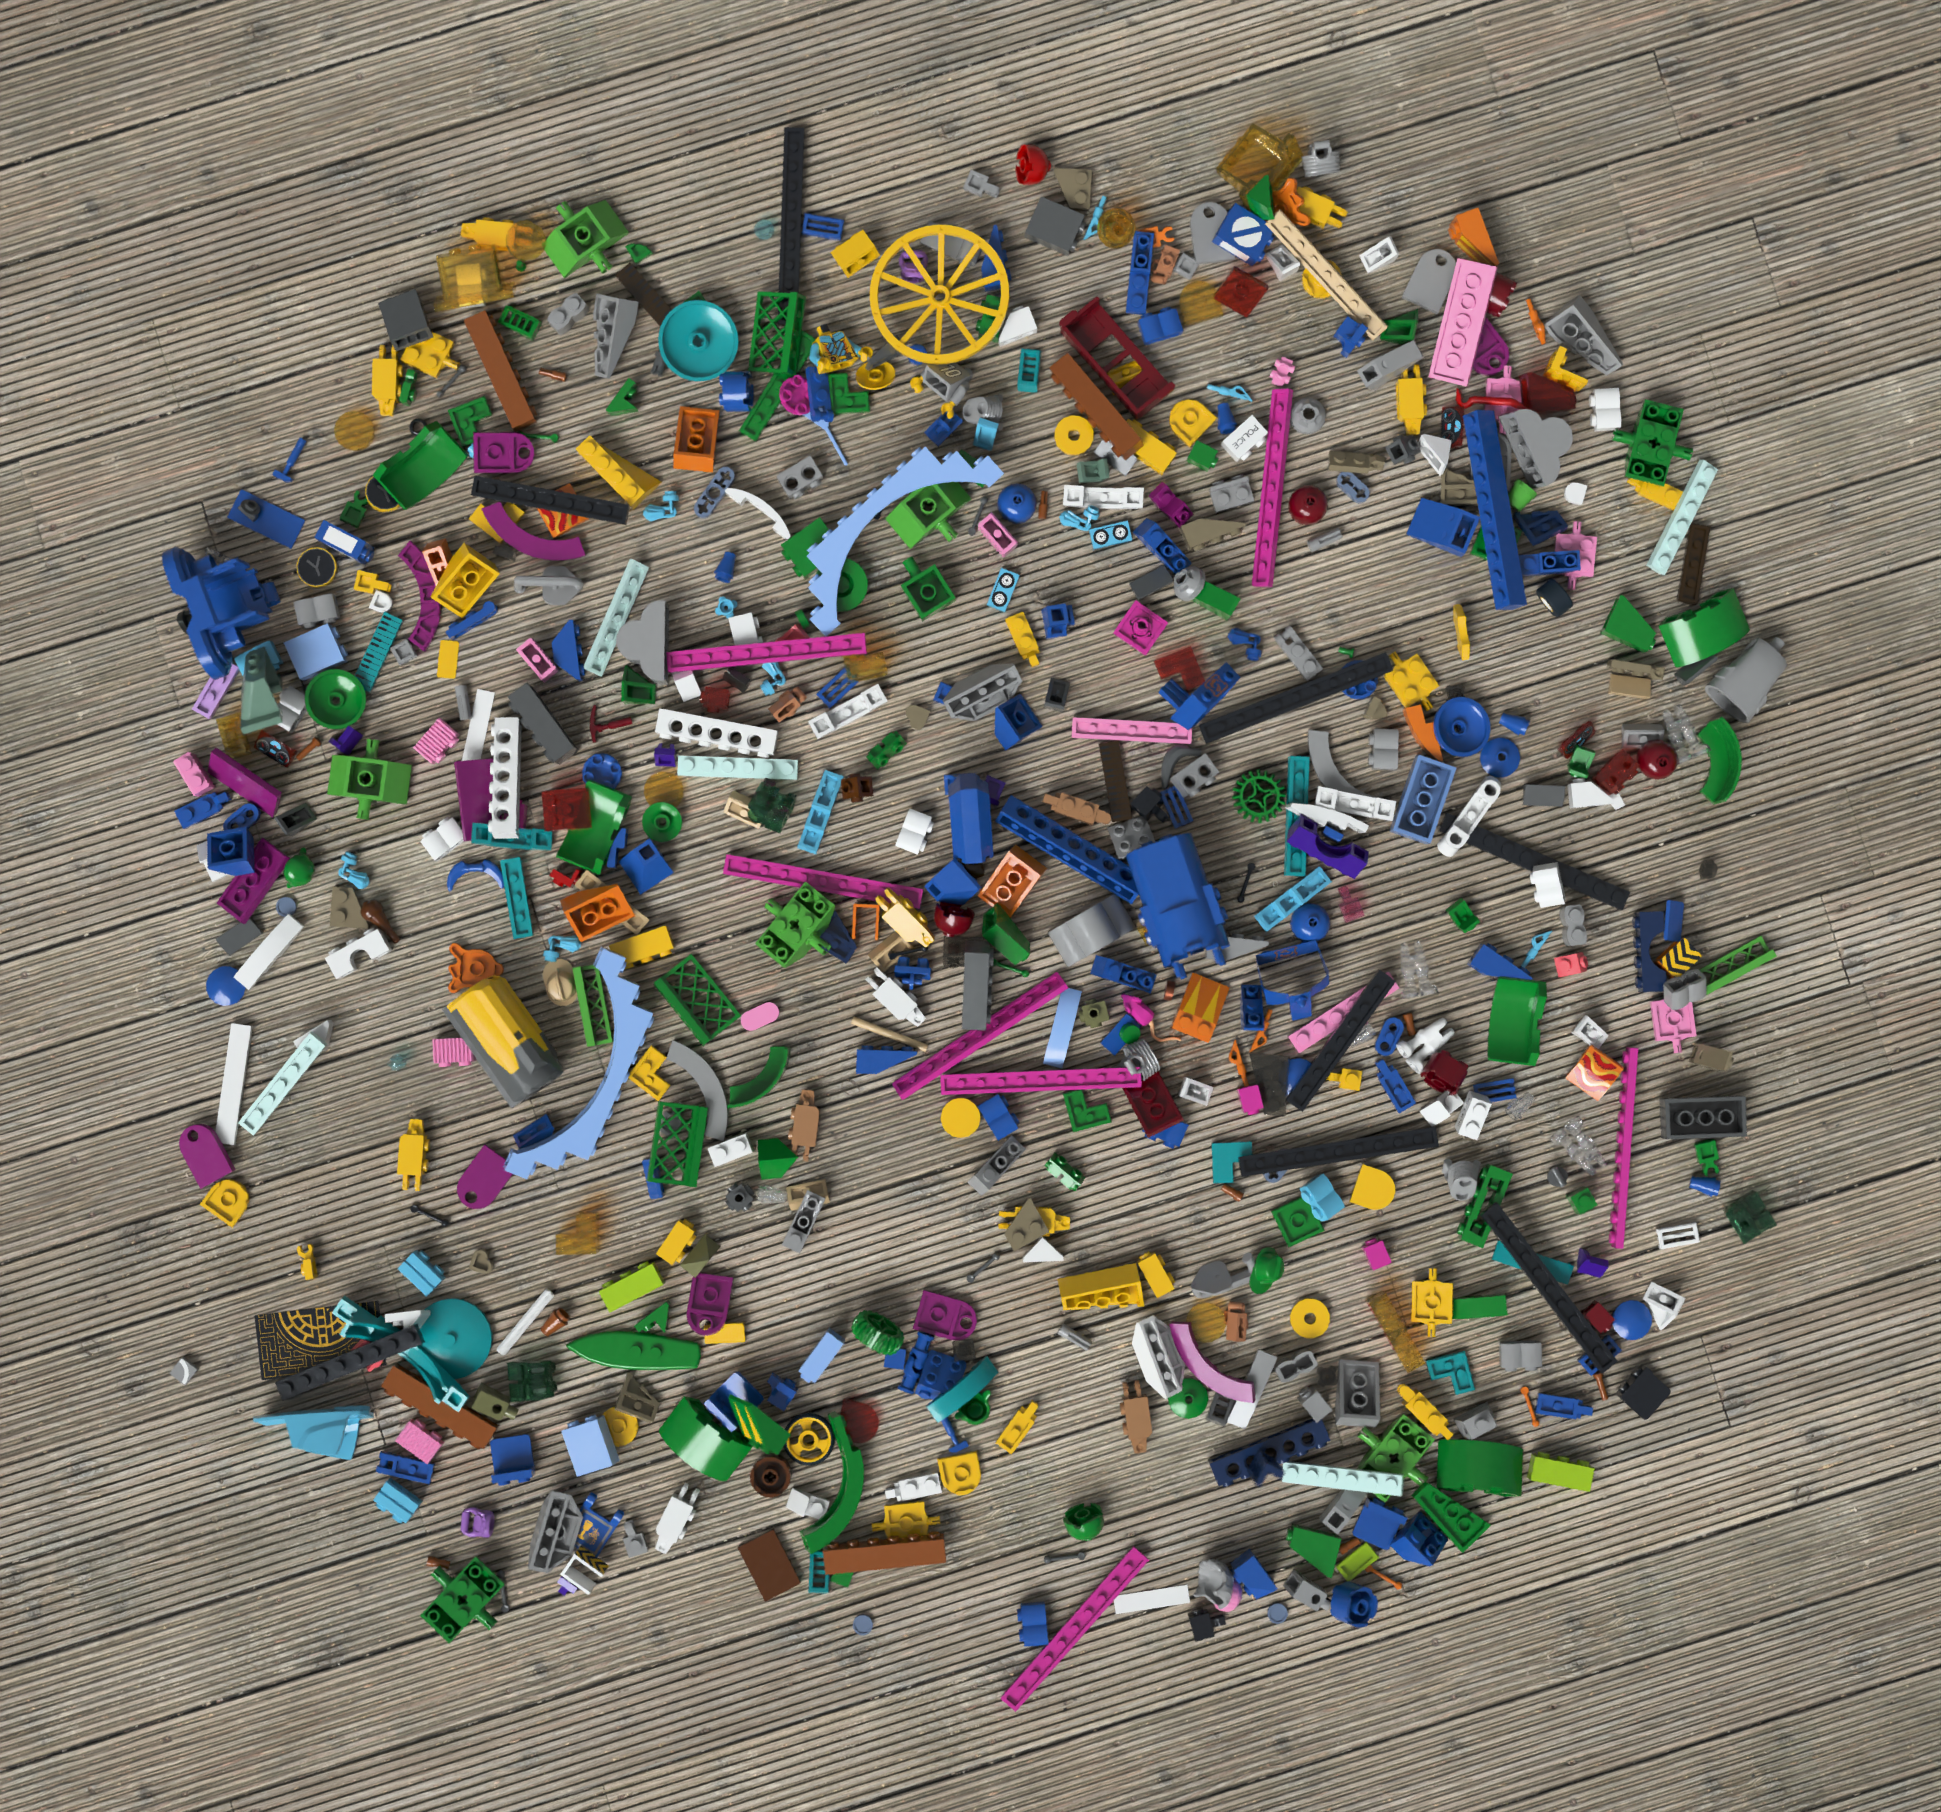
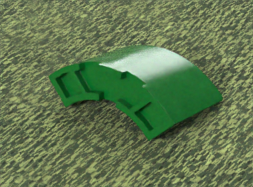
[373,421,468,510]
[1659,588,1750,667]
[1696,716,1742,805]
[556,780,632,875]
[1487,977,1547,1066]
[727,1047,791,1108]
[659,1396,752,1482]
[1437,1440,1523,1497]

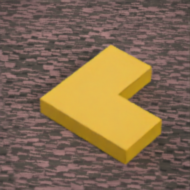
[469,503,525,544]
[628,1045,671,1101]

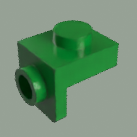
[1567,745,1596,779]
[1446,898,1480,933]

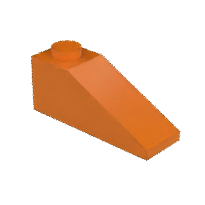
[422,538,452,585]

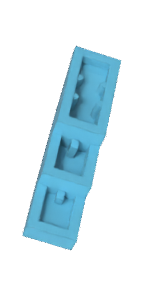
[797,770,844,854]
[1254,866,1332,932]

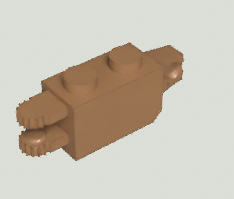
[1042,792,1112,825]
[788,1089,820,1162]
[1119,1380,1152,1453]

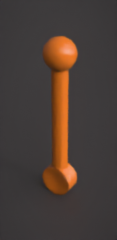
[1520,1386,1540,1427]
[1365,1565,1402,1589]

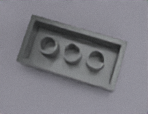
[507,683,579,765]
[962,940,993,1030]
[1659,1095,1747,1139]

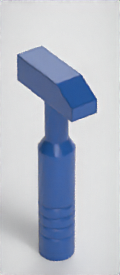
[272,438,307,482]
[941,1417,969,1453]

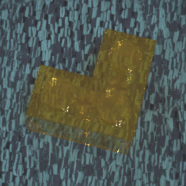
[841,652,887,684]
[216,712,266,759]
[556,1212,599,1255]

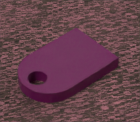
[1473,317,1509,376]
[473,432,534,473]
[179,1124,236,1189]
[457,1144,513,1209]
[687,1273,734,1336]
[913,1290,977,1341]

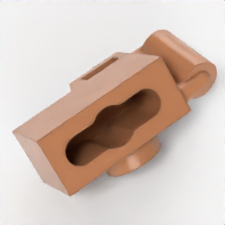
[1150,245,1180,284]
[768,686,807,722]
[1223,1301,1248,1342]

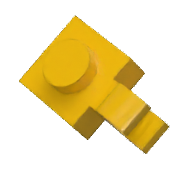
[353,570,392,595]
[1326,1068,1362,1091]
[297,1244,318,1280]

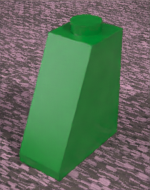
[1192,581,1241,621]
[1600,595,1656,653]
[982,903,1030,965]
[1285,1524,1341,1578]

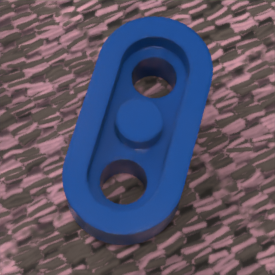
[223,804,261,830]
[1374,1017,1404,1056]

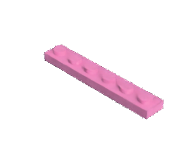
[1072,717,1192,744]
[1287,971,1399,1053]

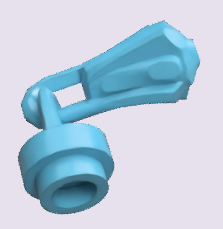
[643,491,679,522]
[1059,505,1100,531]
[760,662,786,696]
[338,851,370,889]
[543,935,582,962]

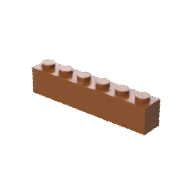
[464,310,538,432]
[1049,353,1144,461]
[381,1363,500,1449]
[823,1531,946,1575]

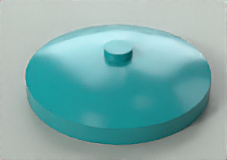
[658,300,738,382]
[419,1298,493,1379]

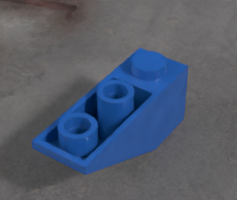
[981,225,1012,292]
[1133,518,1192,575]
[1467,943,1533,980]
[1090,955,1157,993]
[856,1045,917,1074]

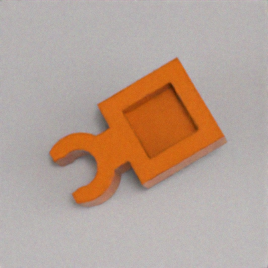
[1138,226,1174,248]

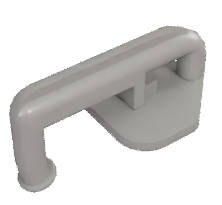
[514,566,583,605]
[1190,1252,1255,1299]

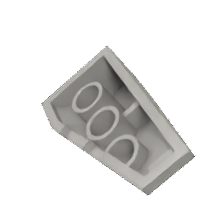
[593,293,639,379]
[1544,294,1623,376]

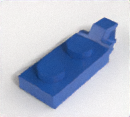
[174,792,232,829]
[1375,1059,1416,1113]
[1535,1393,1593,1419]

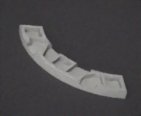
[1308,730,1381,798]
[666,1040,728,1141]

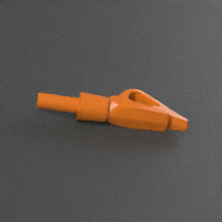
[1526,299,1546,345]
[1249,1009,1273,1053]
[1229,1039,1249,1087]

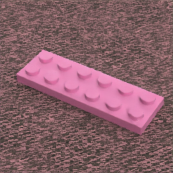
[1428,258,1498,386]

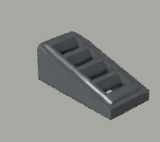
[865,335,901,371]
[1206,1392,1235,1426]

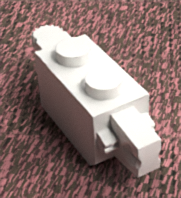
[865,967,926,1027]
[655,1483,700,1554]

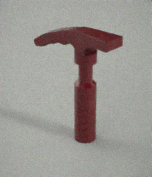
[590,705,633,743]

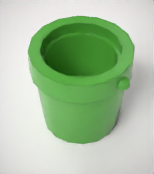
[1508,479,1538,512]

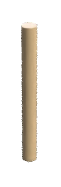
[851,1017,928,1052]

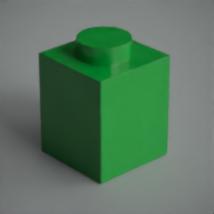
[1187,440,1219,472]
[1566,1186,1597,1215]

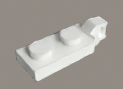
[885,1472,942,1501]

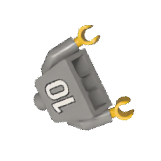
[910,362,973,419]

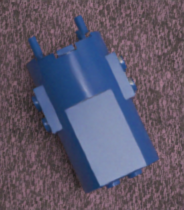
[1126,833,1230,979]

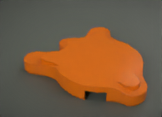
[1264,178,1311,226]
[448,943,504,993]

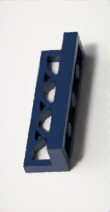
[1247,1449,1285,1487]

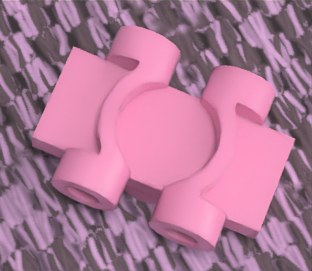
[1270,356,1295,387]

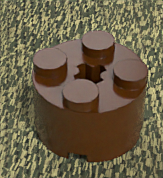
[750,1453,792,1498]

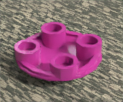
[779,375,810,415]

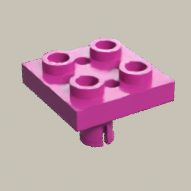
[1113,600,1168,656]

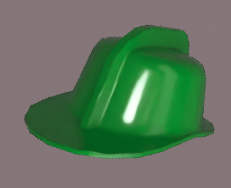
[1249,1247,1285,1294]

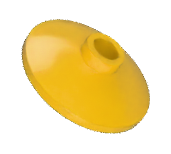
[856,362,895,390]

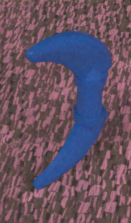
[447,859,504,891]

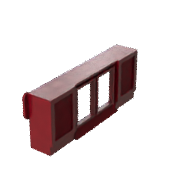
[1059,296,1175,420]

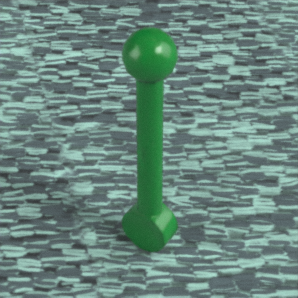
[519,431,559,442]
[993,959,1029,977]

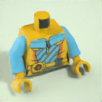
[809,324,873,375]

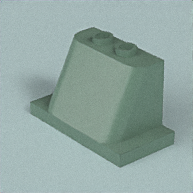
[241,647,283,734]

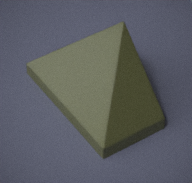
[680,1234,721,1278]

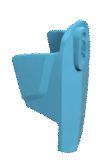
[253,1406,374,1460]

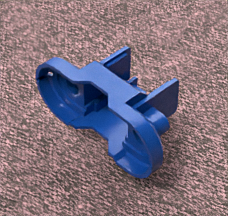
[162,547,281,680]

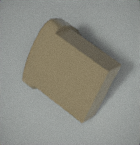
[1363,696,1388,720]

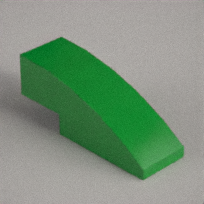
[1453,1294,1508,1319]

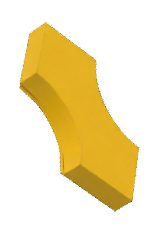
[1453,604,1470,661]

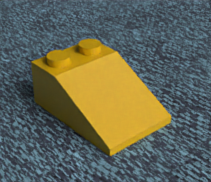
[431,543,500,618]

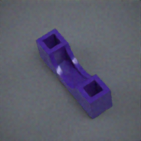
[1287,814,1369,879]

